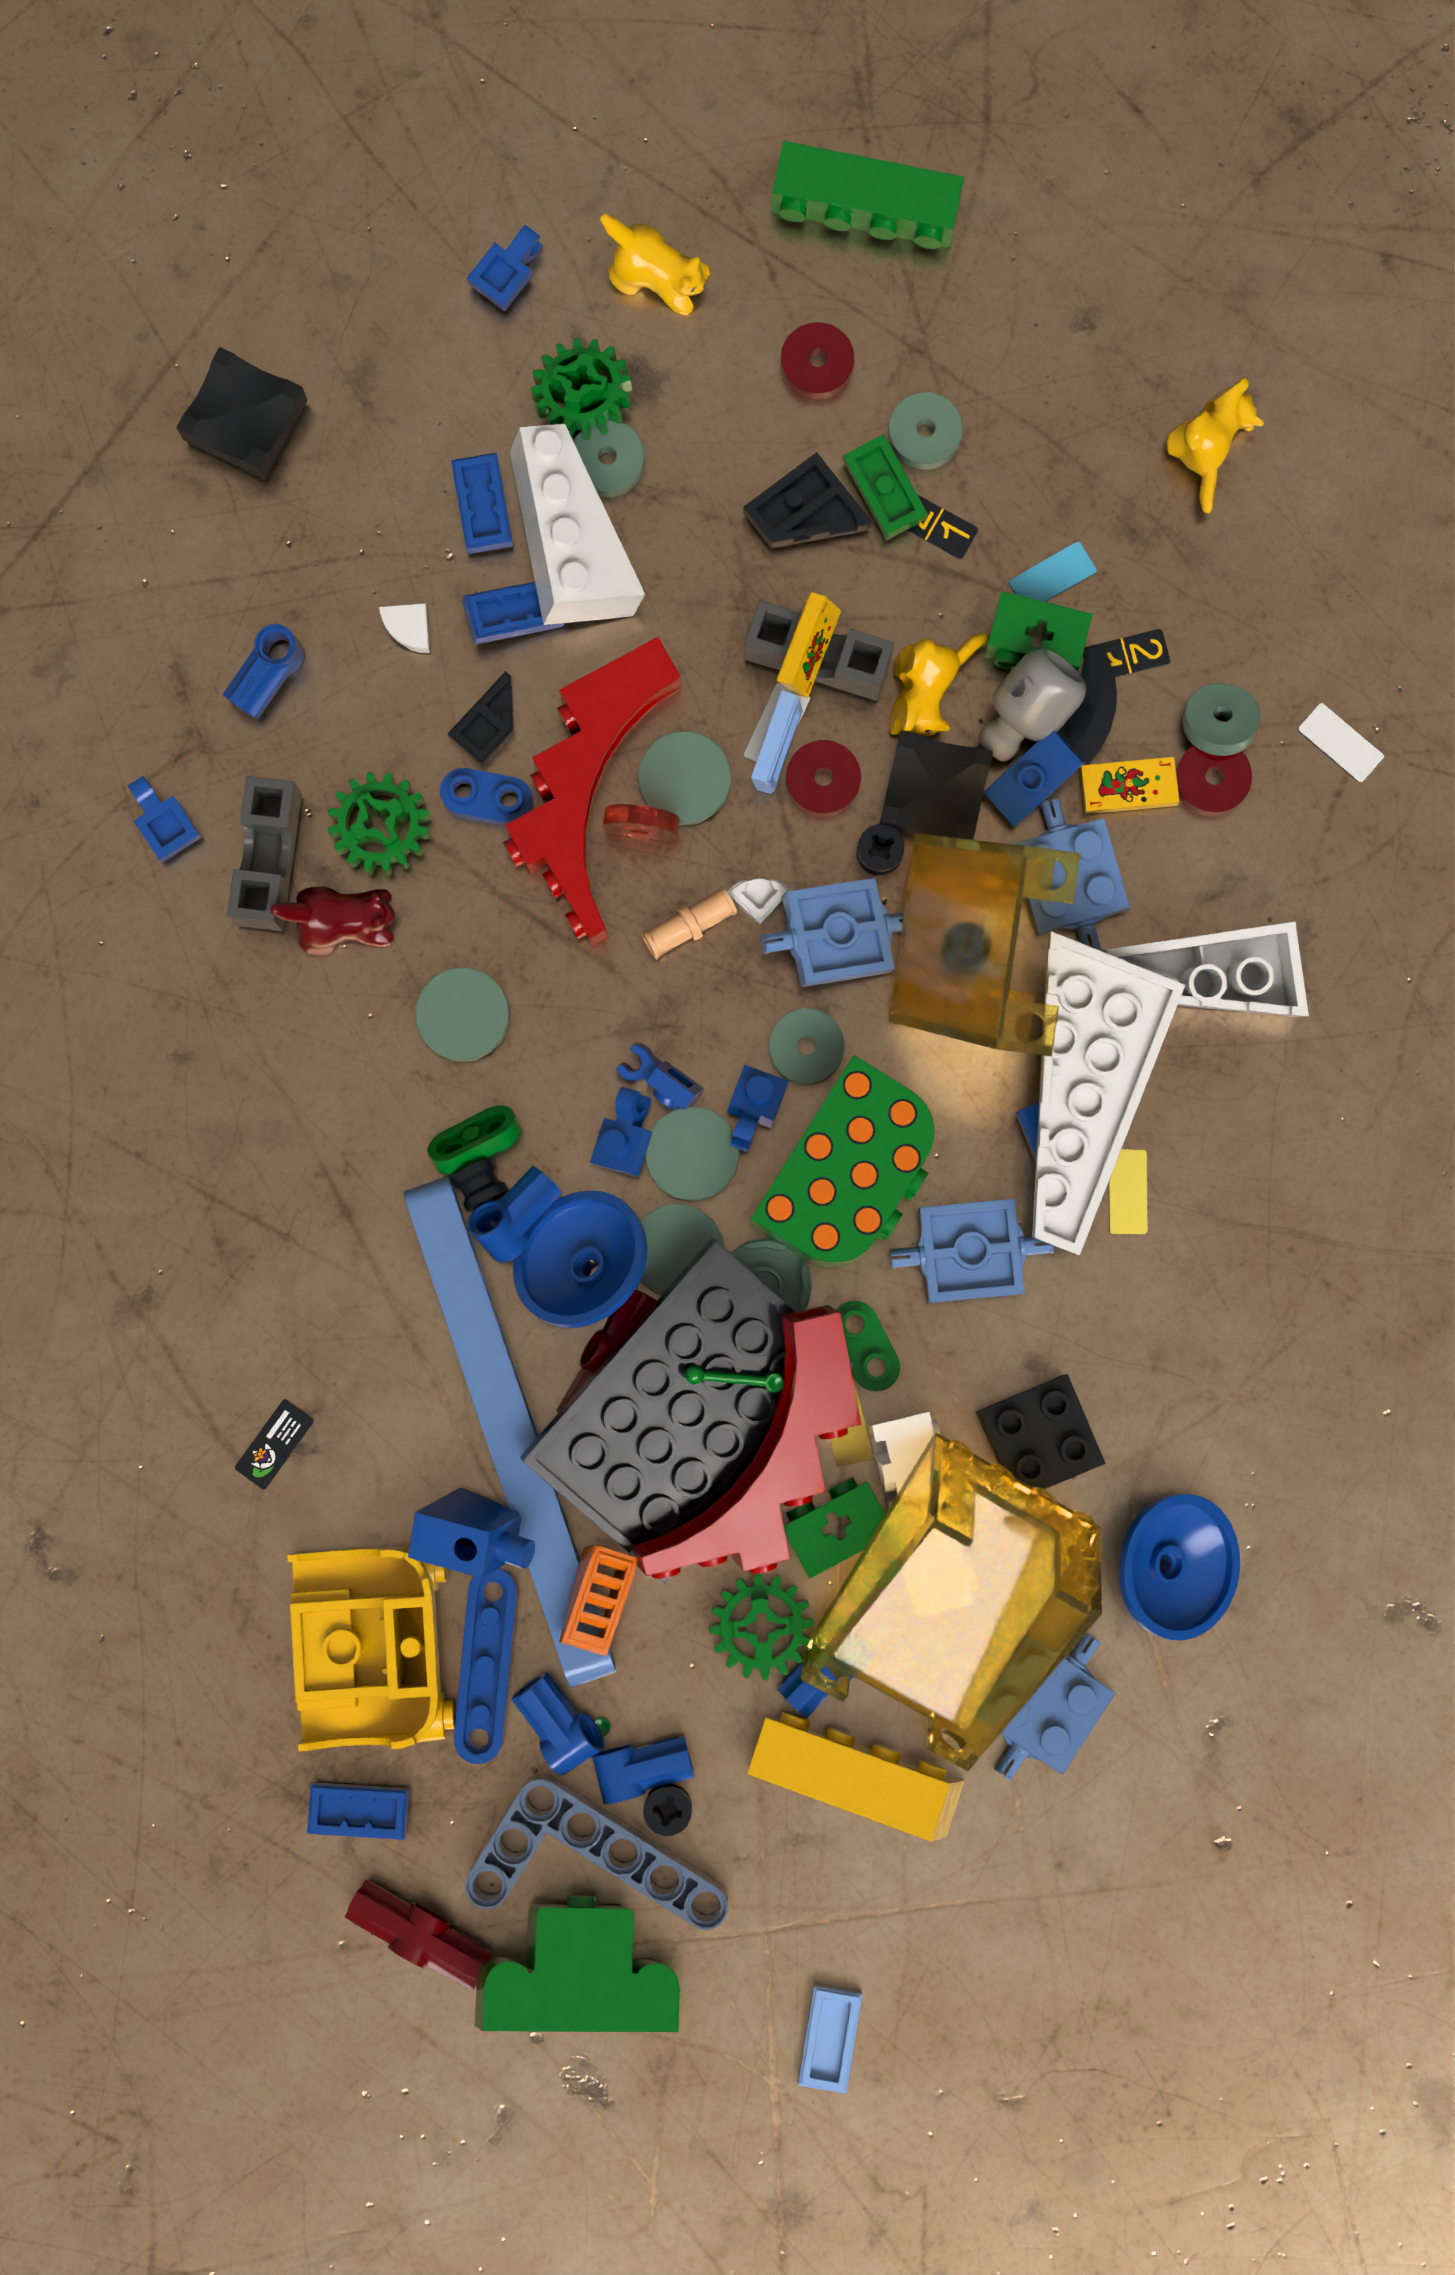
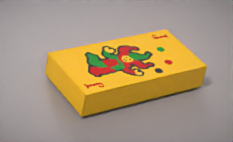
[777,592,842,698]
[1079,757,1180,815]

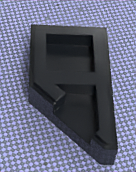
[448,671,514,768]

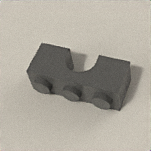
[744,600,895,701]
[227,776,302,931]

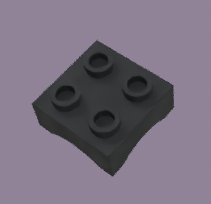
[176,347,307,480]
[880,730,993,849]
[976,1374,1106,1501]

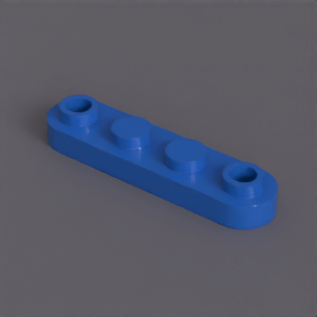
[454,1568,518,1764]

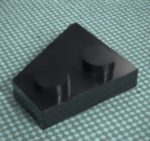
[743,452,872,548]

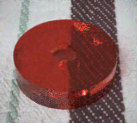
[603,804,680,841]

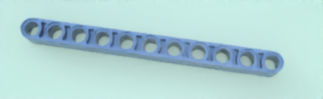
[403,1176,617,1688]

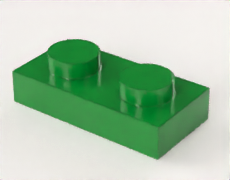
[843,434,928,540]

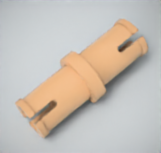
[641,887,737,960]

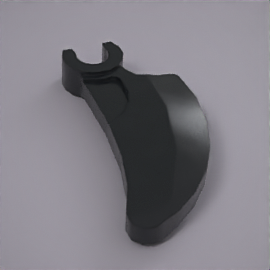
[1022,646,1117,765]

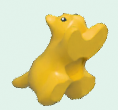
[600,213,711,316]
[1166,377,1264,514]
[889,633,989,737]

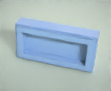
[751,690,803,795]
[798,1983,862,2094]

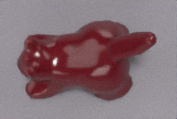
[270,886,395,956]

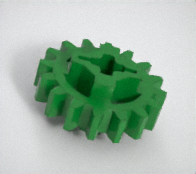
[531,338,633,440]
[327,772,431,875]
[709,1574,814,1680]

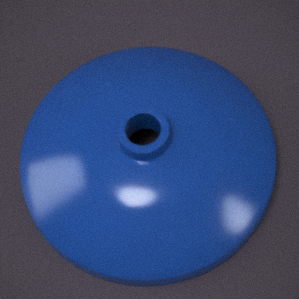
[513,1191,648,1328]
[1119,1493,1240,1641]

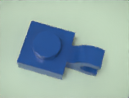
[467,225,543,312]
[128,776,202,863]
[616,1042,704,1110]
[727,1065,789,1152]
[590,1087,652,1177]

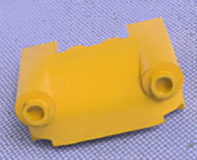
[287,1546,456,1752]

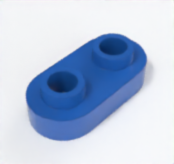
[440,768,534,826]

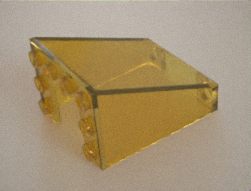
[889,833,1081,1057]
[801,1432,1102,1771]

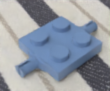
[1013,798,1130,951]
[760,878,918,987]
[890,1199,1054,1303]
[981,1631,1116,1781]

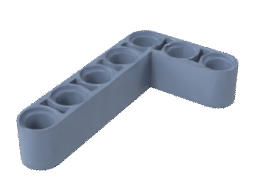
[465,1774,728,1930]

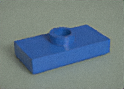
[451,452,513,554]
[462,582,564,645]
[984,730,1086,827]
[307,1782,410,1840]

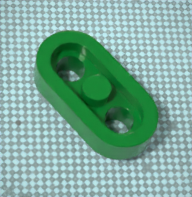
[427,1105,521,1174]
[836,1301,900,1392]

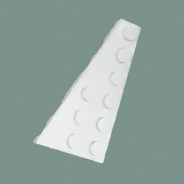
[1032,932,1185,1255]

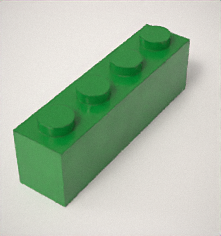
[771,141,964,249]

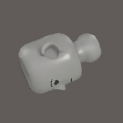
[979,648,1087,762]

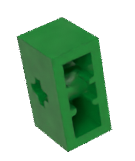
[984,591,1093,672]
[783,1477,895,1579]

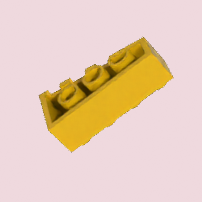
[747,1711,965,1842]

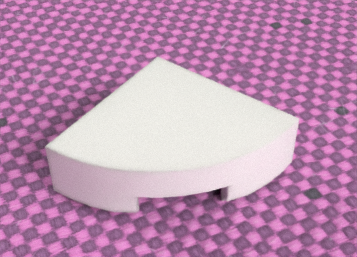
[379,603,430,653]
[727,878,792,926]

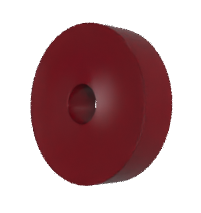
[780,322,855,400]
[786,740,861,817]
[1176,745,1252,817]

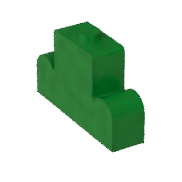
[475,1895,680,2032]

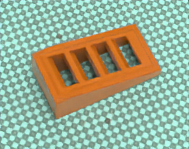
[559,1545,638,1656]

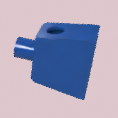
[408,1487,535,1577]

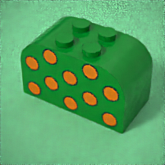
[750,1055,935,1268]

